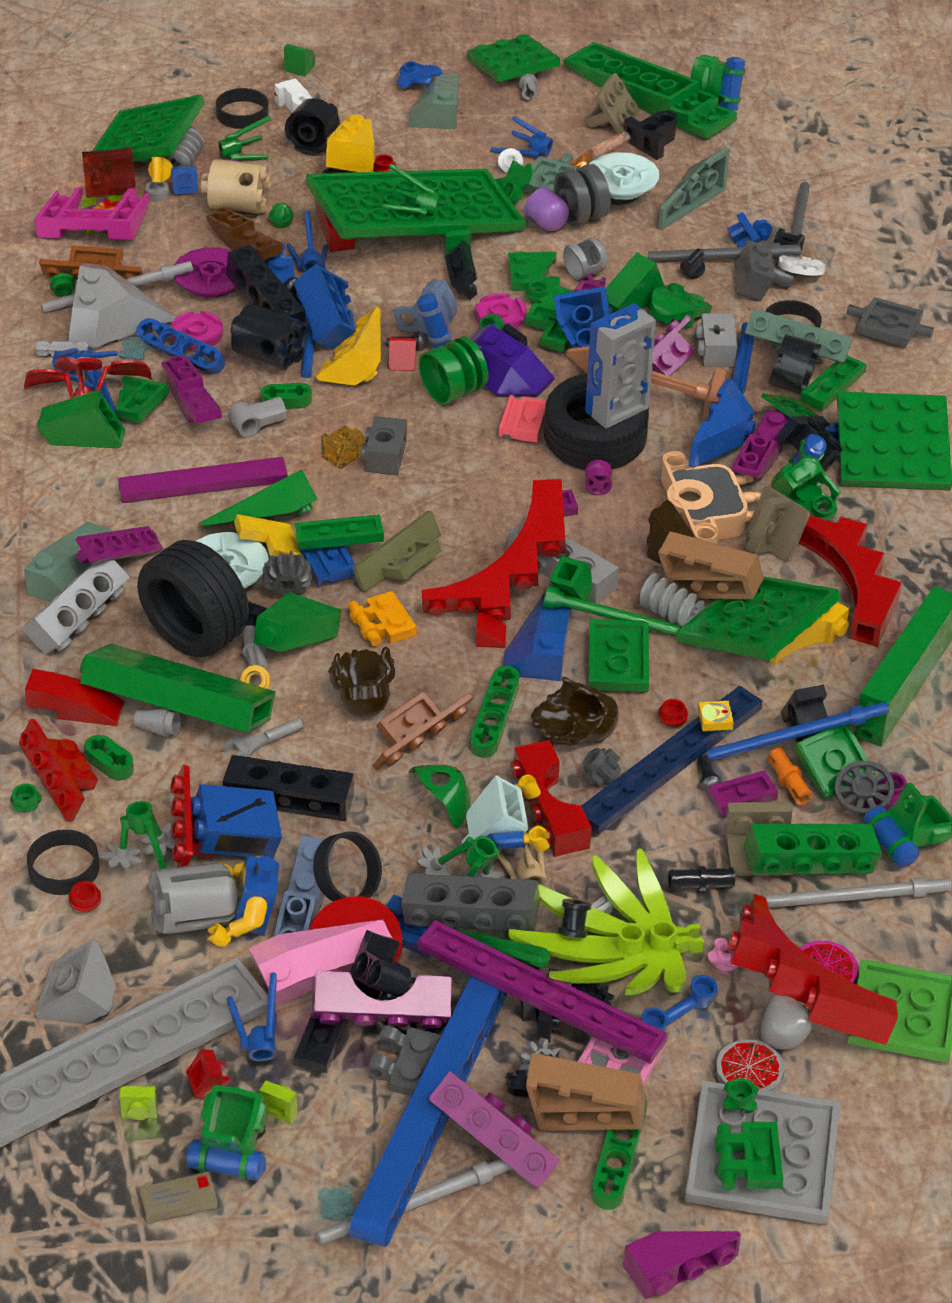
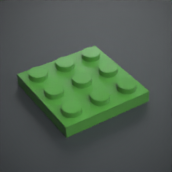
[847,959,952,1063]

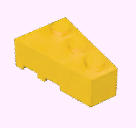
[326,114,375,172]

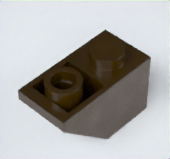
[646,500,693,564]

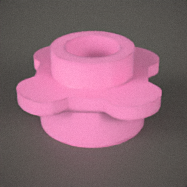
[707,938,738,971]

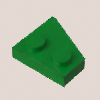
[508,251,557,291]
[116,376,169,423]

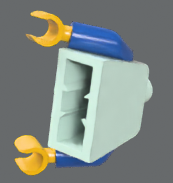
[461,774,550,853]

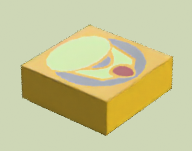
[698,701,734,731]

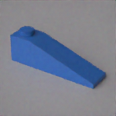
[554,286,611,374]
[503,594,571,681]

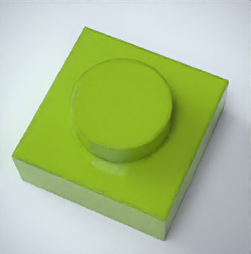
[259,1080,297,1124]
[120,1086,158,1120]

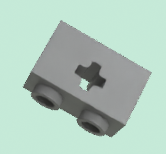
[696,313,737,367]

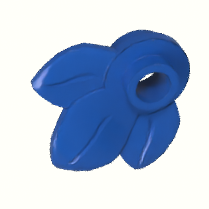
[397,61,443,89]

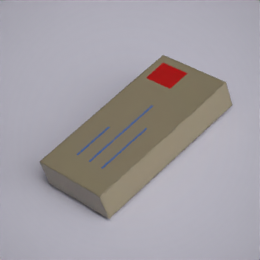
[139,1172,218,1224]

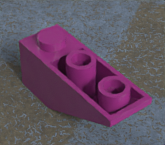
[623,1231,741,1299]

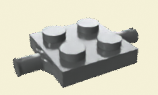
[846,297,934,347]

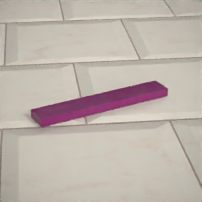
[118,457,288,503]

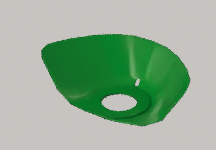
[408,765,471,828]

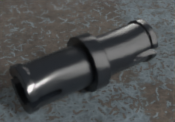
[668,866,735,891]

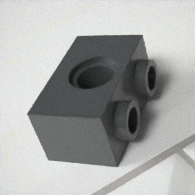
[361,416,407,476]

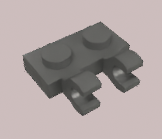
[369,1025,442,1096]

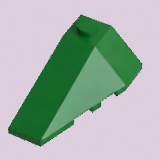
[199,470,318,527]

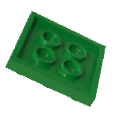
[467,34,561,82]

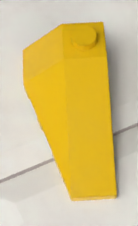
[315,306,381,386]

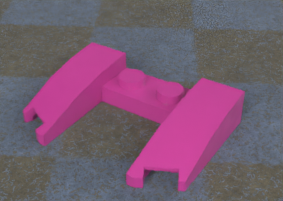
[34,187,150,240]

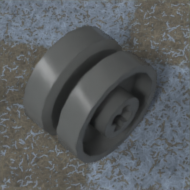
[554,164,611,226]

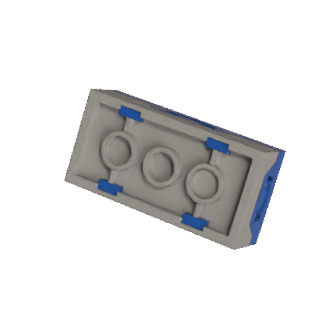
[585,303,656,428]

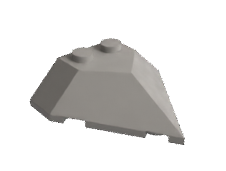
[68,263,176,351]

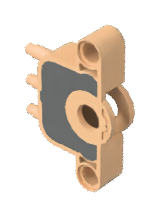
[661,451,761,544]

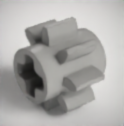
[517,1037,559,1071]

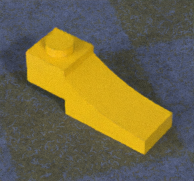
[768,602,849,664]

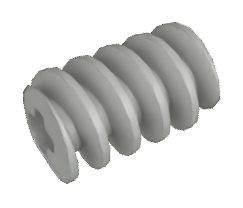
[167,126,204,168]
[640,572,704,627]

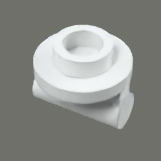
[498,148,523,172]

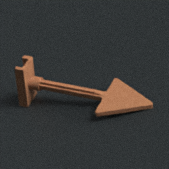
[566,346,726,421]

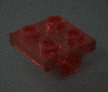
[82,148,136,199]

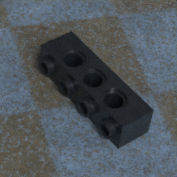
[226,244,305,322]
[223,755,354,822]

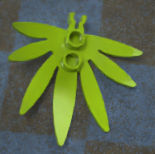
[508,848,704,995]

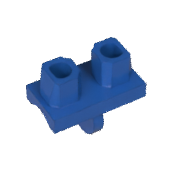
[727,212,772,247]

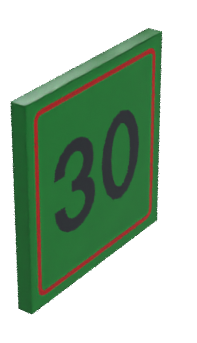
[761,393,831,427]

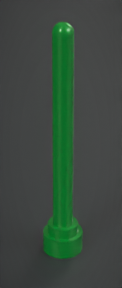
[542,584,681,636]

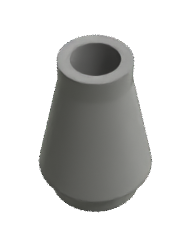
[134,708,182,737]

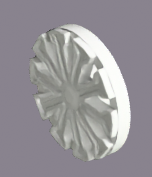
[777,255,825,275]

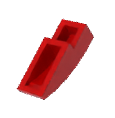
[25,669,124,726]

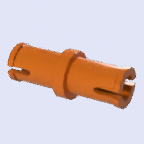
[766,748,814,806]

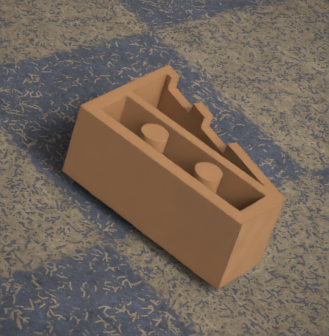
[658,531,764,599]
[526,1053,646,1131]

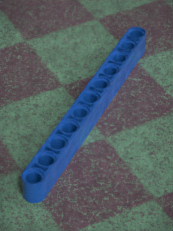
[349,976,508,1248]

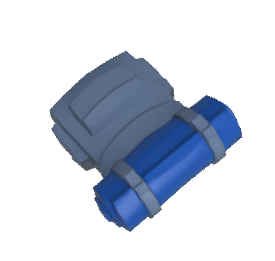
[392,280,457,349]

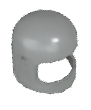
[563,238,608,280]

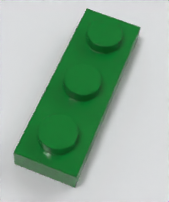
[800,355,867,411]
[294,514,384,550]

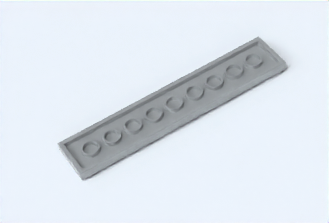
[0,957,268,1147]

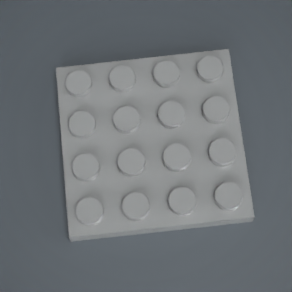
[685,1081,840,1225]

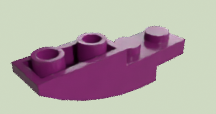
[161,356,222,424]
[732,410,790,478]

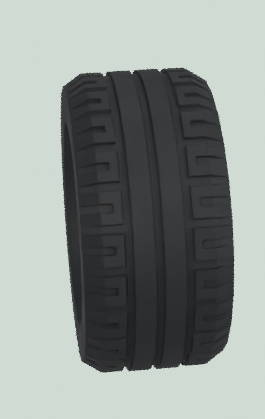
[544,374,649,470]
[137,540,249,657]

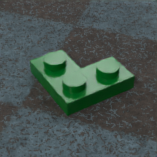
[525,302,570,352]

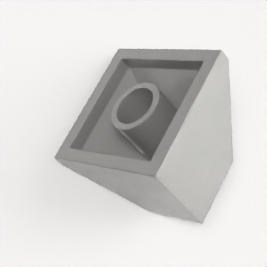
[35,939,116,1024]

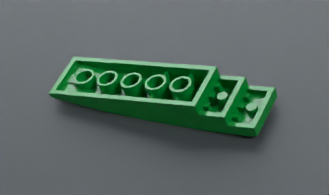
[563,42,737,139]

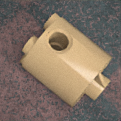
[201,159,272,214]

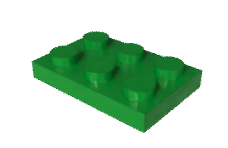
[589,619,649,692]

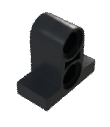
[623,111,677,160]
[776,416,842,472]
[781,684,828,743]
[350,930,411,1000]

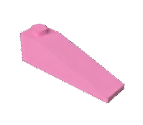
[249,920,392,1007]

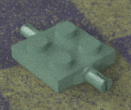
[523,152,578,194]

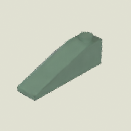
[24,522,112,607]

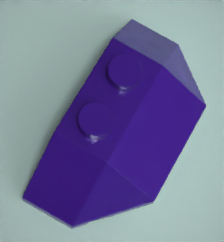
[470,324,555,397]

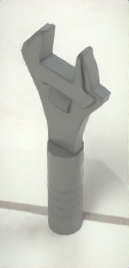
[223,717,304,757]

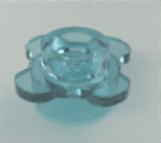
[119,337,148,361]
[318,1185,356,1221]

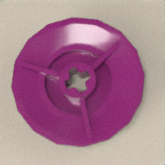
[173,247,236,298]

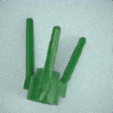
[218,116,271,160]
[381,164,440,216]

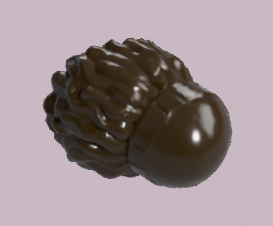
[328,647,395,717]
[531,676,619,746]

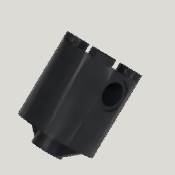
[230,303,307,370]

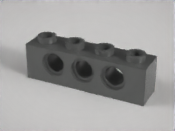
[401,873,540,931]

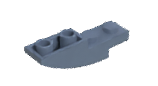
[273,835,334,937]

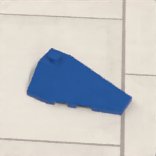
[689,378,756,468]

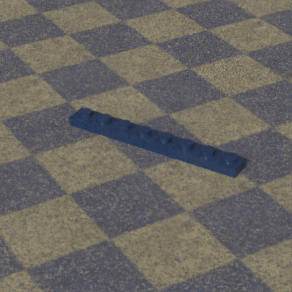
[581,685,763,835]

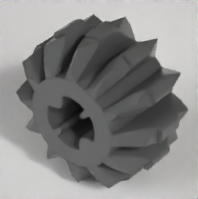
[263,551,312,597]

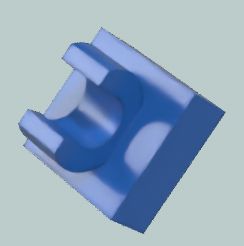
[171,166,198,194]

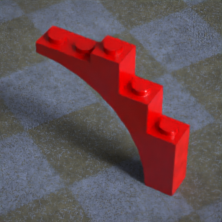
[422,479,566,621]
[798,515,902,647]
[726,894,898,1045]

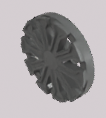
[835,761,894,817]

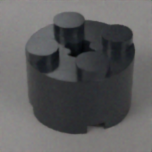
[285,98,340,155]
[769,334,822,394]

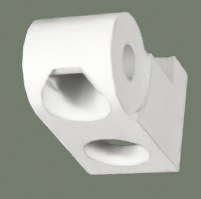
[275,78,312,112]

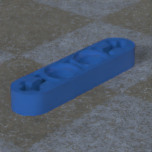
[136,318,225,374]

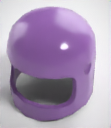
[524,188,569,232]

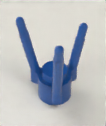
[491,116,553,158]
[286,211,328,272]
[52,348,118,389]
[227,972,277,1061]

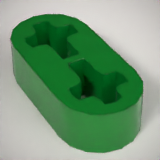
[260,383,312,409]
[84,735,134,781]

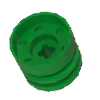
[419,336,488,405]

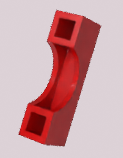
[510,740,592,857]

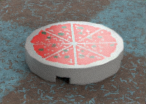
[715,1039,784,1092]

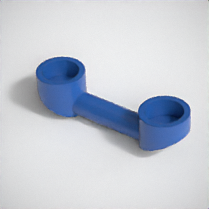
[640,975,718,1032]

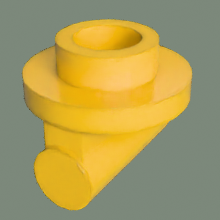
[148,157,173,182]

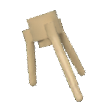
[497,832,547,885]

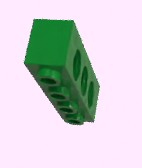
[744,824,882,875]

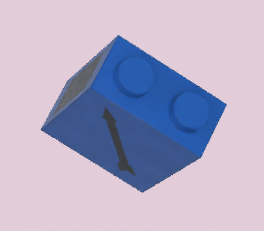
[191,784,282,859]

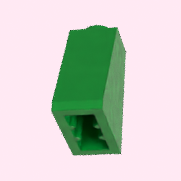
[606,252,665,314]
[37,390,125,448]
[253,592,342,652]

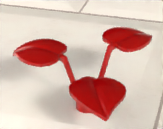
[24,357,152,399]

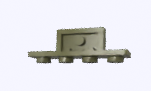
[353,511,442,592]

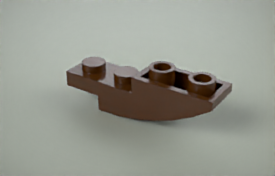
[206,207,283,260]

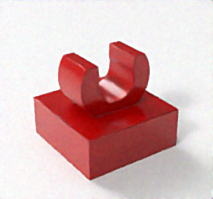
[186,1049,231,1099]

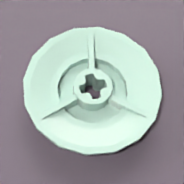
[590,152,659,200]
[196,532,269,589]

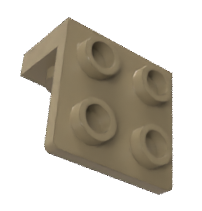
[725,802,794,876]

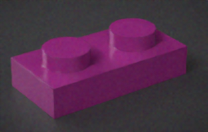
[708,770,778,816]

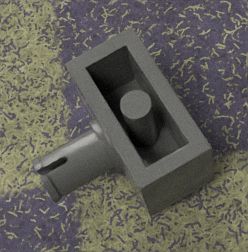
[735,240,794,301]

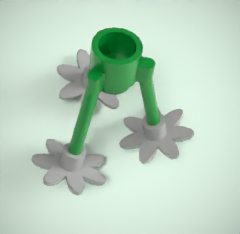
[100,801,175,887]
[416,836,504,878]

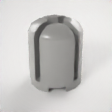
[149,862,238,935]

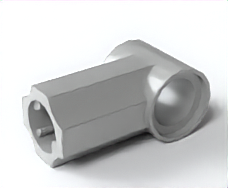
[228,397,287,437]

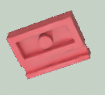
[498,395,546,443]

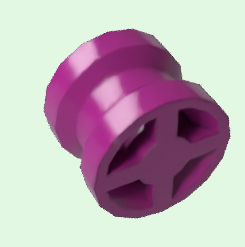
[585,460,612,495]

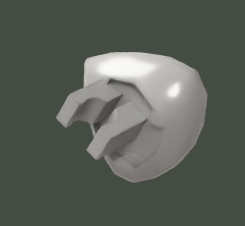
[760,994,813,1049]

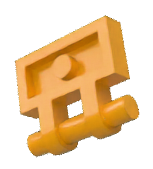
[347,591,417,646]

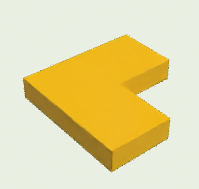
[234,514,301,556]

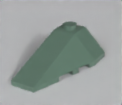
[409,73,459,129]
[658,147,730,230]

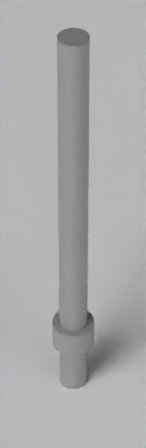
[41,261,193,313]
[763,877,951,908]
[316,1159,513,1245]

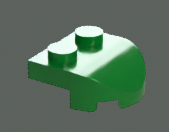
[648,283,713,328]

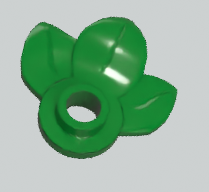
[495,160,533,205]
[525,276,574,307]
[792,483,837,521]

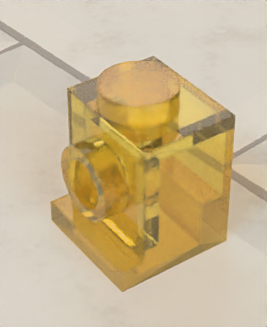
[321,425,364,470]

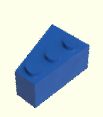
[293,264,356,350]

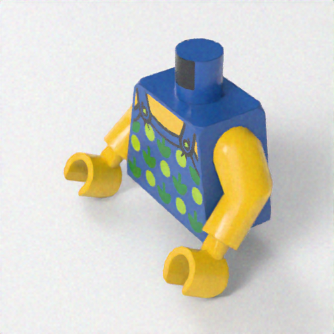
[208,856,279,948]

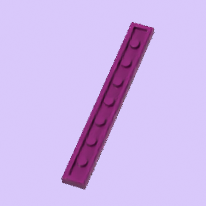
[417,920,668,1064]

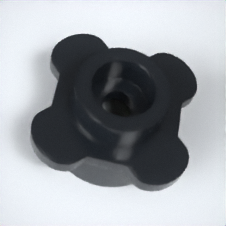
[505,1070,530,1098]

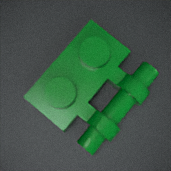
[714,1122,784,1191]

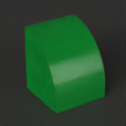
[284,44,316,76]
[549,556,592,601]

